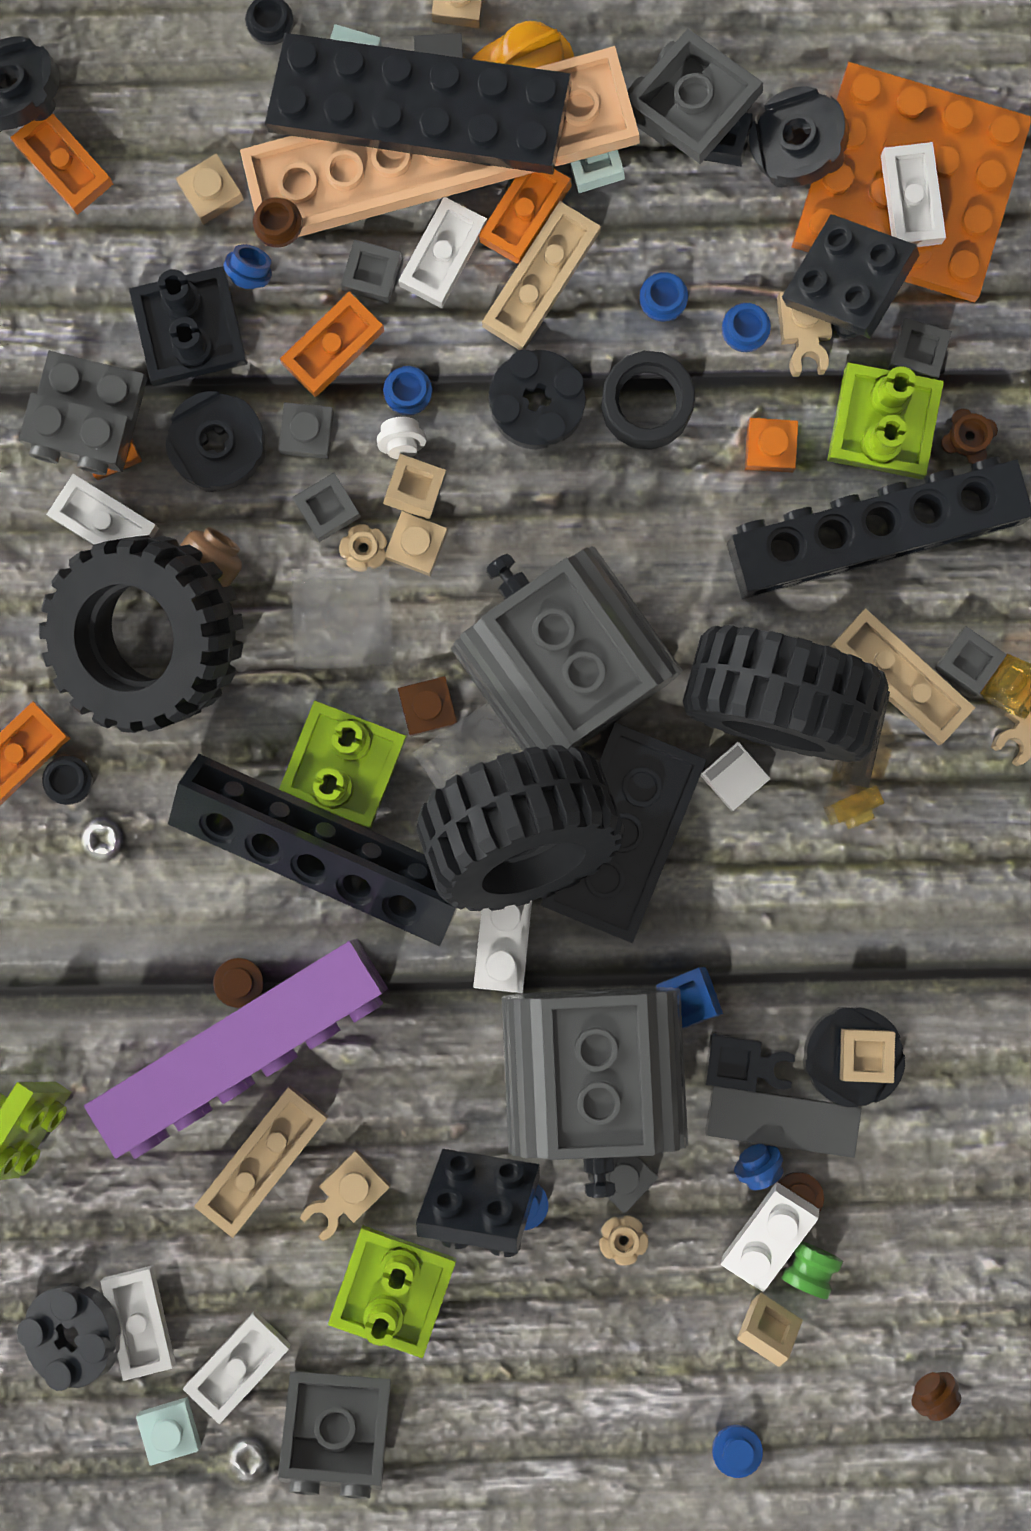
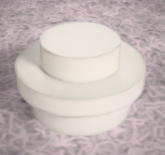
[377,417,426,459]

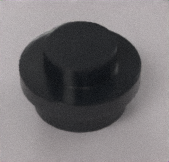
[245,0,294,45]
[42,756,93,805]

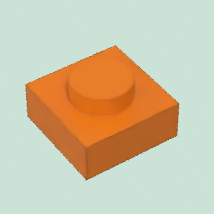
[745,418,798,473]

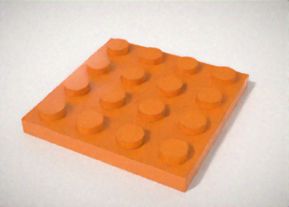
[791,61,1031,303]

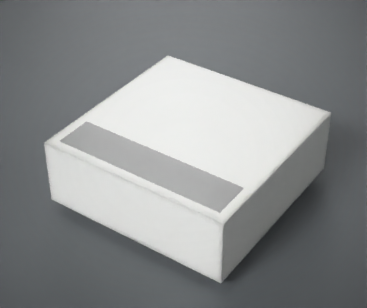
[701,742,770,812]

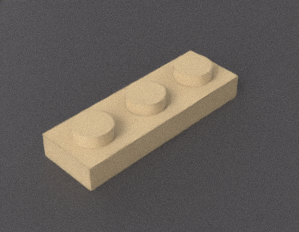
[482,201,601,350]
[830,608,975,746]
[194,1085,329,1238]

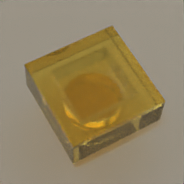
[980,653,1031,719]
[823,785,885,829]

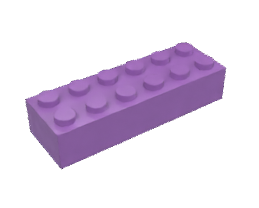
[84,939,388,1159]

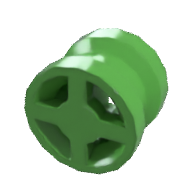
[781,1241,844,1300]

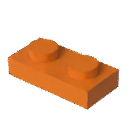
[10,113,113,215]
[478,169,572,265]
[280,291,385,398]
[0,701,71,806]

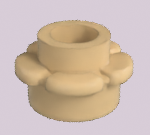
[339,524,387,572]
[599,1215,649,1266]

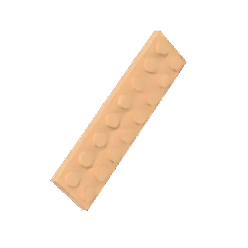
[240,46,640,246]

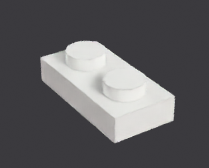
[880,142,946,247]
[398,197,487,308]
[46,474,159,545]
[473,900,532,993]
[721,1182,819,1292]
[100,1265,176,1381]
[183,1310,291,1424]

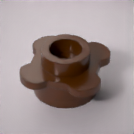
[941,408,998,464]

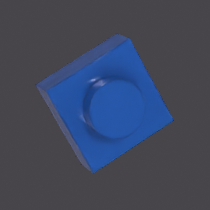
[656,967,723,1030]

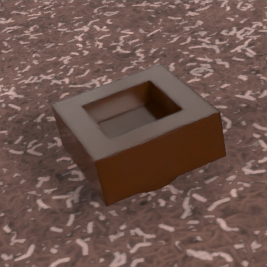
[398,676,458,737]

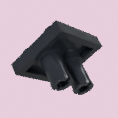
[782,214,920,339]
[129,266,248,387]
[416,1149,540,1257]

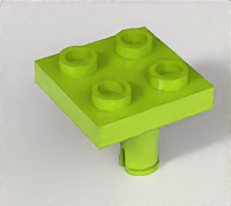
[827,362,944,480]
[279,700,407,828]
[0,1082,72,1180]
[328,1225,457,1359]

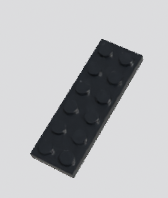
[265,33,572,175]

